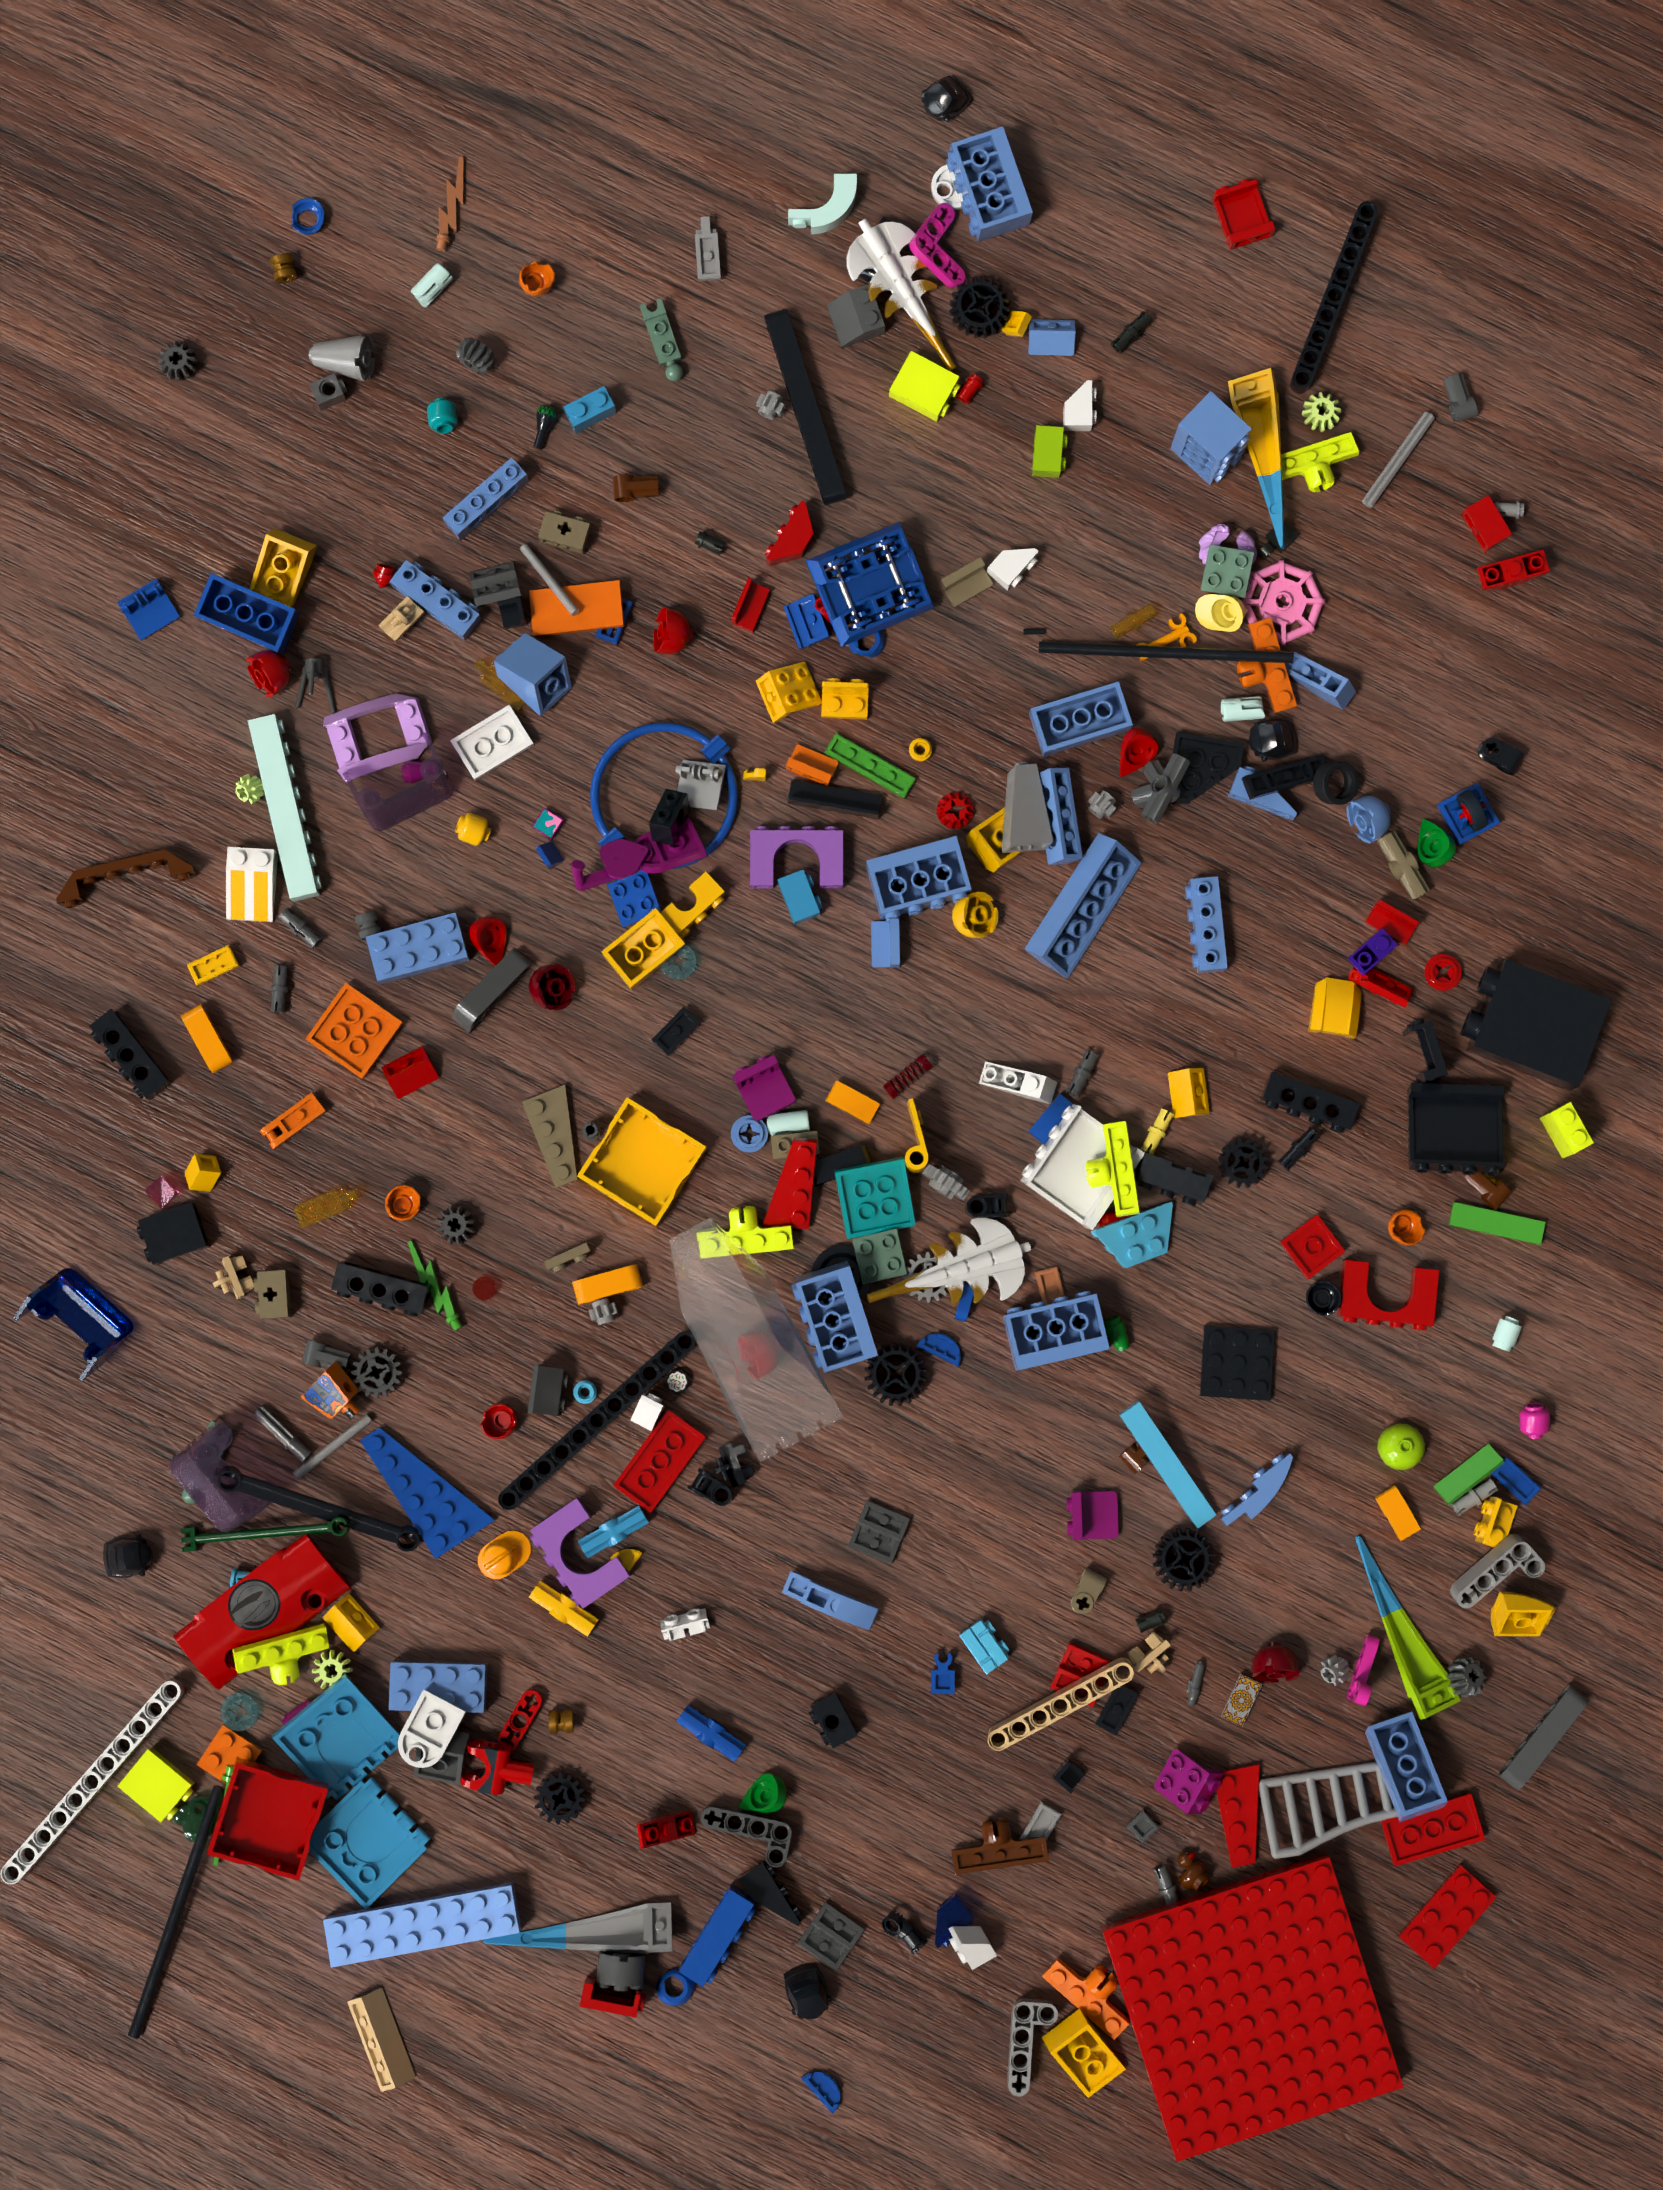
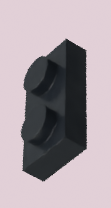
[652,1007,701,1057]
[1095,1685,1138,1736]

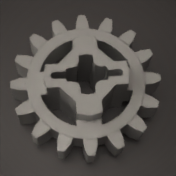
[922,1164,970,1201]
[903,1252,947,1303]

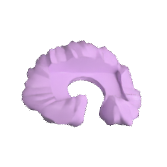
[1199,524,1257,564]

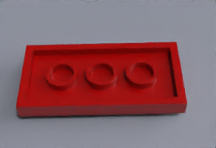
[613,1409,706,1514]
[1380,1793,1485,1867]
[1397,1864,1496,1969]

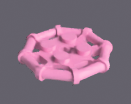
[1241,560,1325,645]

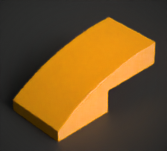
[825,1081,880,1124]
[1375,1486,1421,1541]

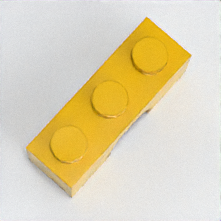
[660,871,725,939]

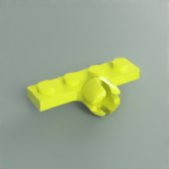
[1281,432,1359,493]
[1085,1121,1140,1217]
[698,1206,794,1259]
[232,1624,329,1685]

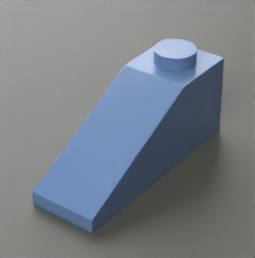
[1285,651,1356,710]
[1228,766,1297,821]

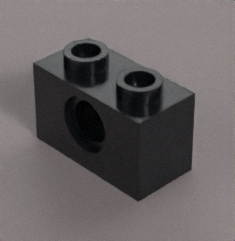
[649,789,690,846]
[808,1692,858,1749]

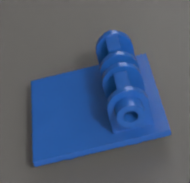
[117,578,180,641]
[607,870,662,928]

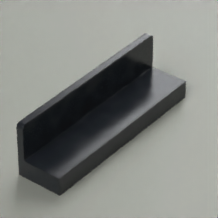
[787,780,882,819]

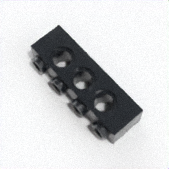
[89,1009,172,1100]
[1260,1072,1360,1134]
[331,1260,432,1316]

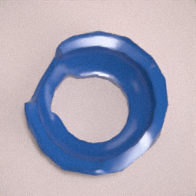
[291,198,325,235]
[848,623,885,658]
[656,1967,695,2006]

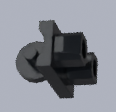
[712,1443,754,1488]

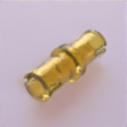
[1110,604,1156,639]

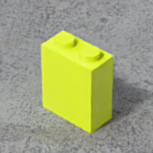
[889,351,961,422]
[1540,1102,1594,1159]
[117,1747,195,1822]

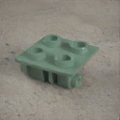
[1200,545,1255,598]
[852,1229,907,1285]

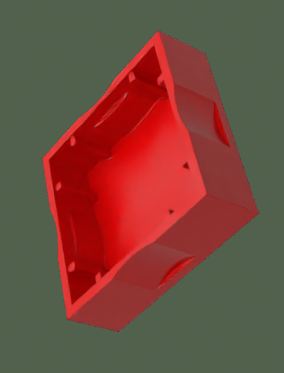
[207,1757,328,1881]

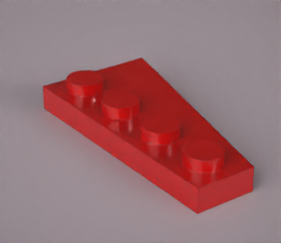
[763,1137,817,1230]
[1216,1764,1259,1868]

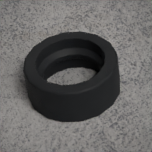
[1313,761,1359,805]

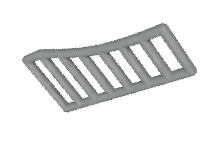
[1258,1757,1438,1859]

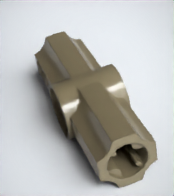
[1377,831,1430,901]

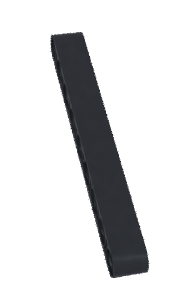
[1290,201,1378,394]
[764,308,847,506]

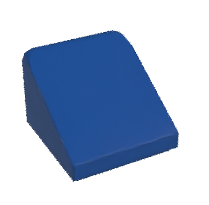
[536,842,563,870]

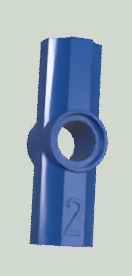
[676,1705,746,1762]

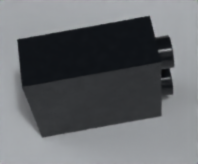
[1460,959,1612,1091]

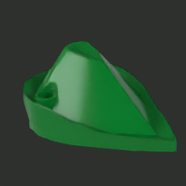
[1418,819,1456,868]
[738,1773,787,1813]

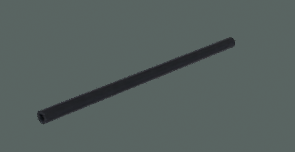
[1039,641,1294,664]
[128,1785,225,2039]

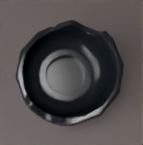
[1306,1280,1342,1316]

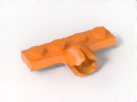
[1237,617,1297,713]
[1042,1957,1130,2040]

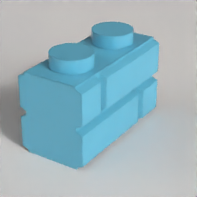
[958,1618,1010,1675]

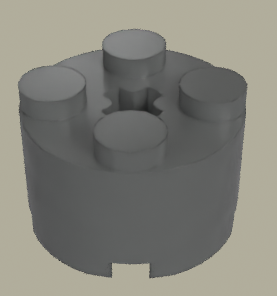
[596,1951,646,1991]

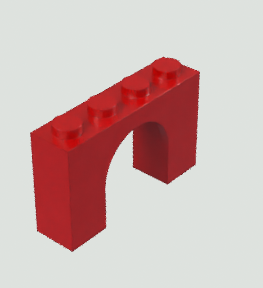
[1337,1260,1439,1331]

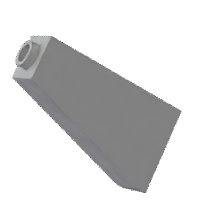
[1002,762,1053,853]

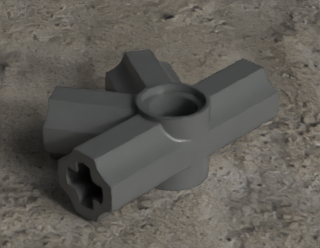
[1131,753,1190,824]

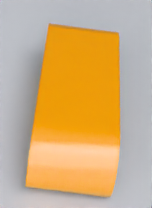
[181,1004,233,1073]
[572,1264,643,1305]

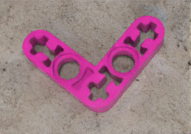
[910,203,965,289]
[1346,1634,1380,1706]

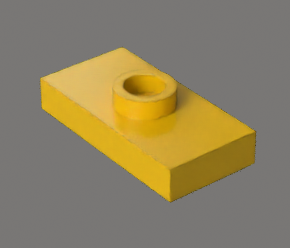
[187,945,240,986]

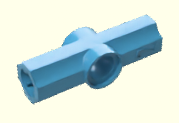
[578,1505,649,1558]

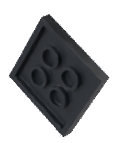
[1199,1326,1275,1401]

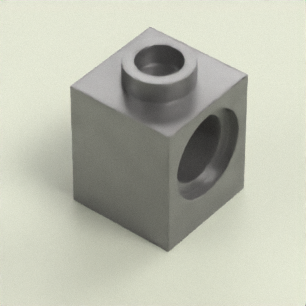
[309,373,347,411]

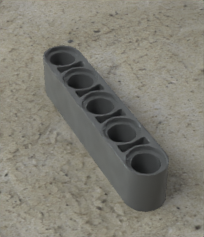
[1499,1685,1589,1791]

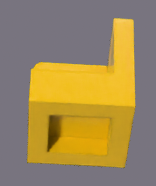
[185,1154,221,1192]

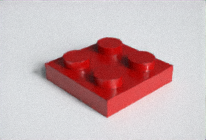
[1279,1214,1346,1280]

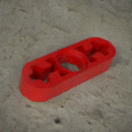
[497,1689,543,1752]

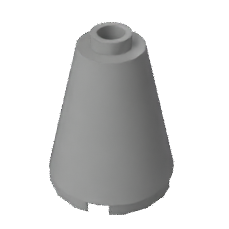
[309,334,375,381]

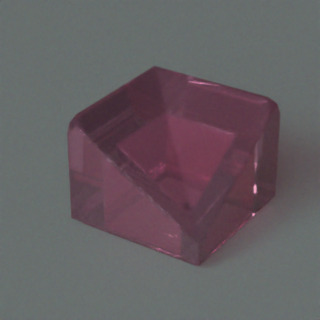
[144,1175,180,1209]

